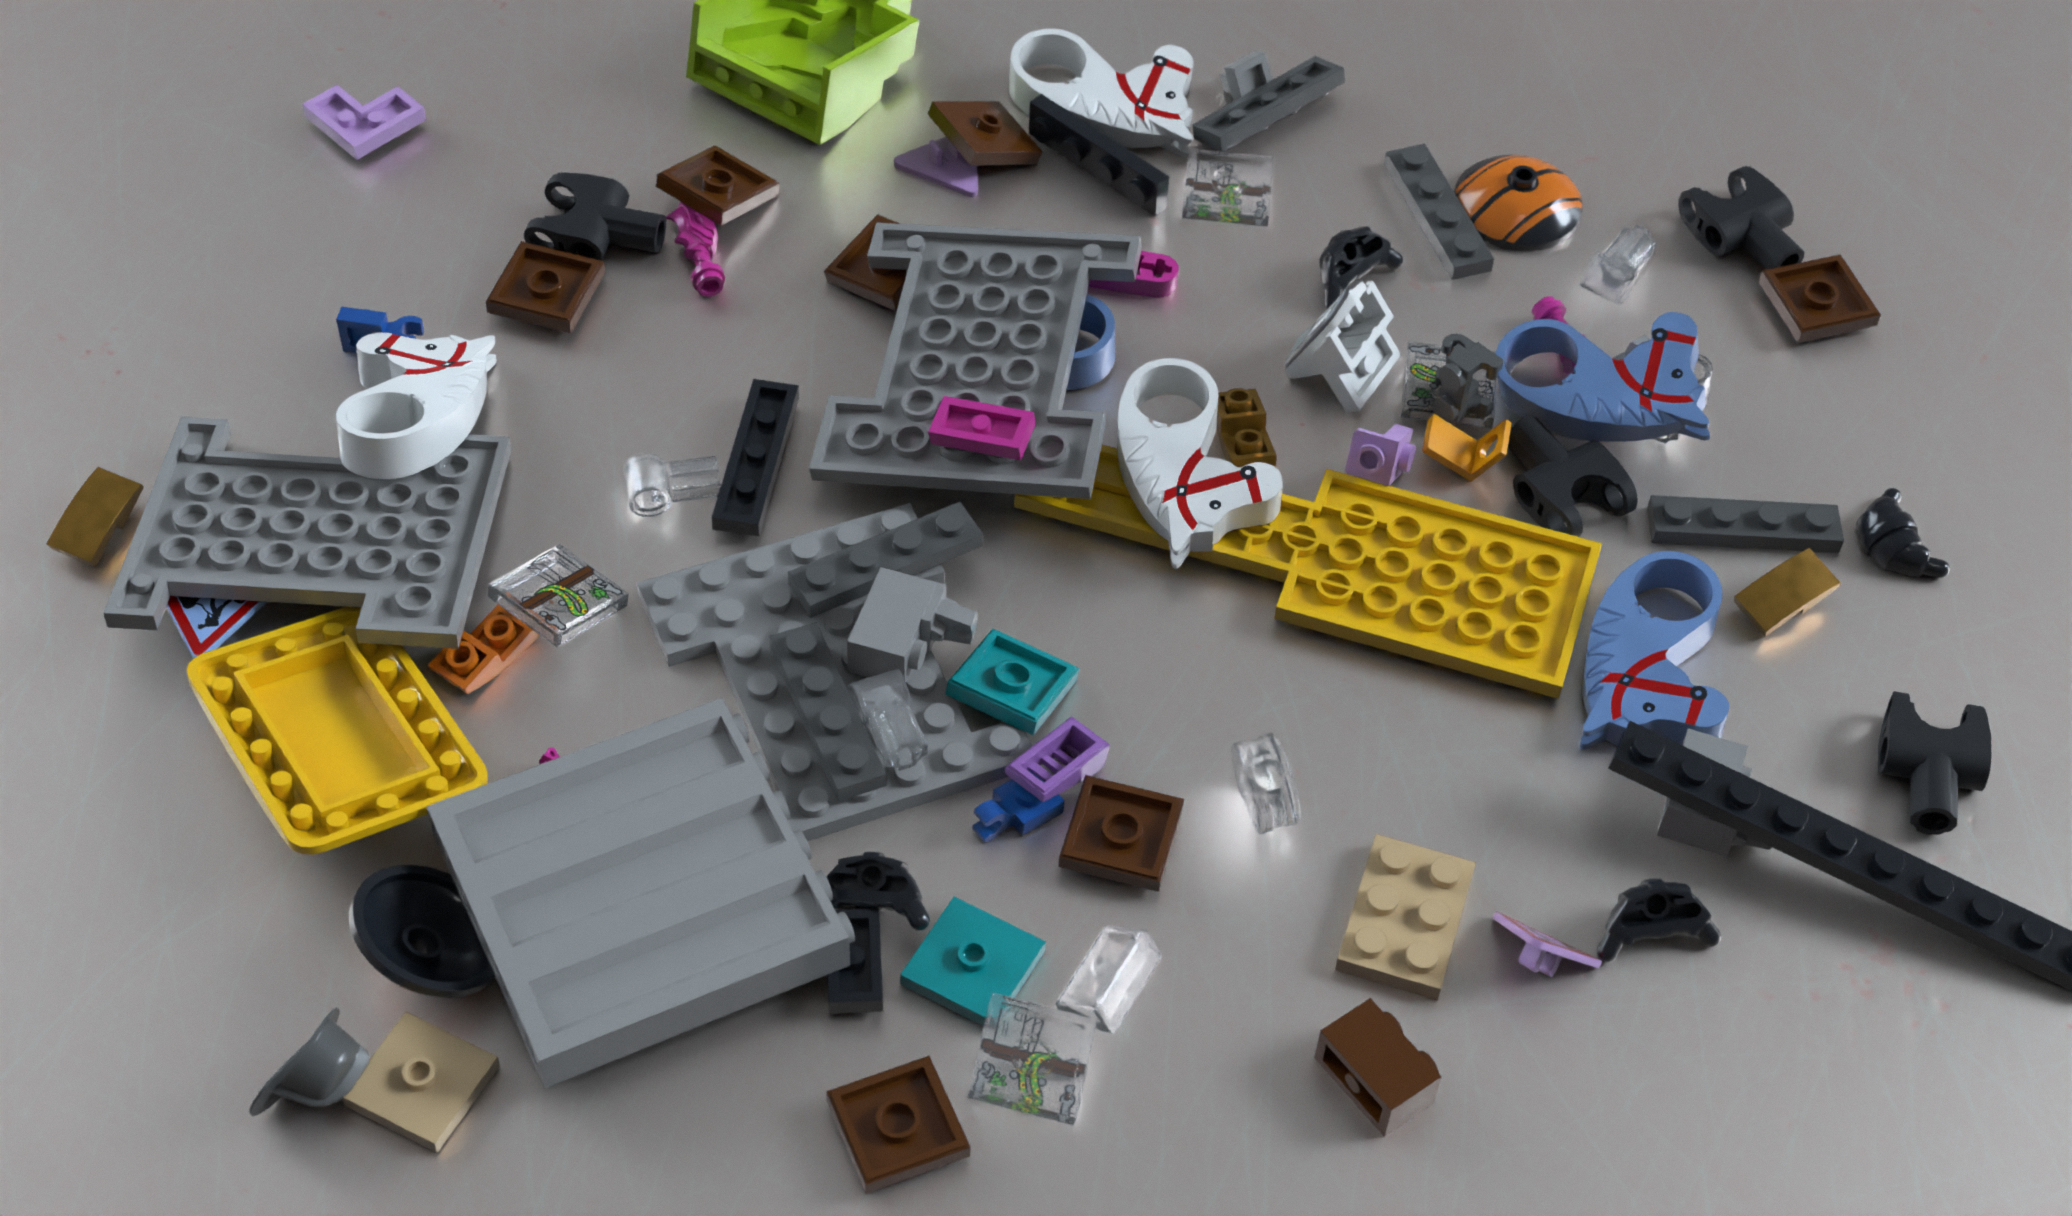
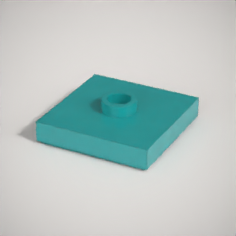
[945,628,1080,736]
[900,896,1046,1031]

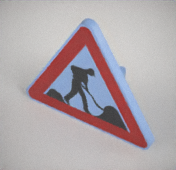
[166,596,267,659]

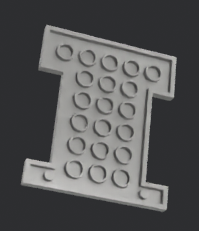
[809,223,1142,499]
[103,417,511,649]
[637,503,1032,841]

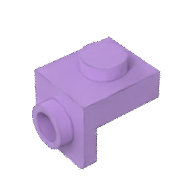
[1345,424,1416,486]

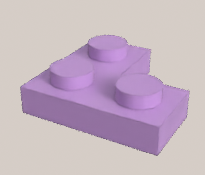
[302,85,426,160]

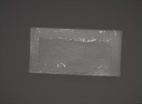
[1055,925,1161,1034]

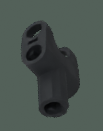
[1678,166,1805,270]
[524,172,666,261]
[1508,415,1638,537]
[1878,691,1991,835]

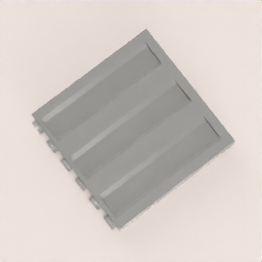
[426,698,855,1088]

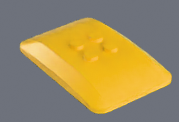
[186,606,488,855]

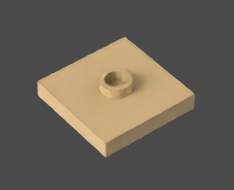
[342,1011,500,1153]

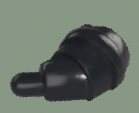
[1319,226,1403,309]
[1856,488,1950,578]
[826,852,930,931]
[1596,878,1721,962]

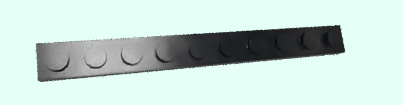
[1608,721,2072,991]

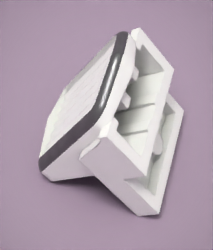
[1285,279,1401,413]

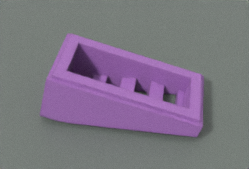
[1004,716,1110,802]

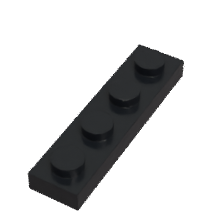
[1029,94,1169,216]
[711,379,799,537]

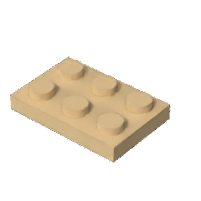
[1335,834,1476,1000]

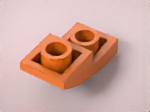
[428,603,539,694]

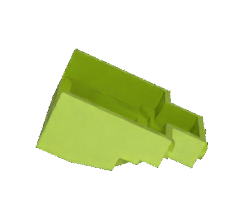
[686,0,919,145]

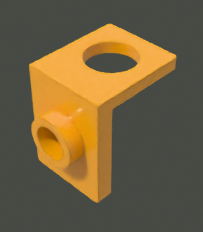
[1422,414,1512,482]

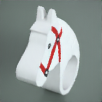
[1008,28,1193,158]
[336,332,496,479]
[1117,358,1283,569]

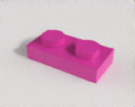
[928,396,1036,460]

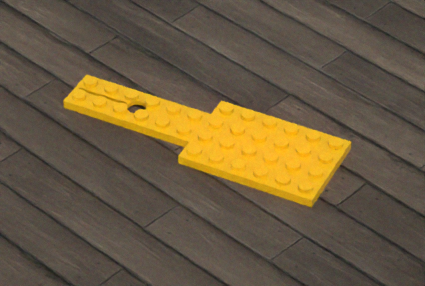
[1014,444,1602,699]

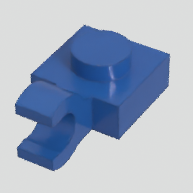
[336,307,424,353]
[972,771,1065,843]

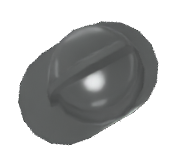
[249,1008,370,1117]

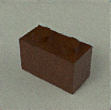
[1314,998,1442,1137]

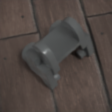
[1432,334,1504,423]

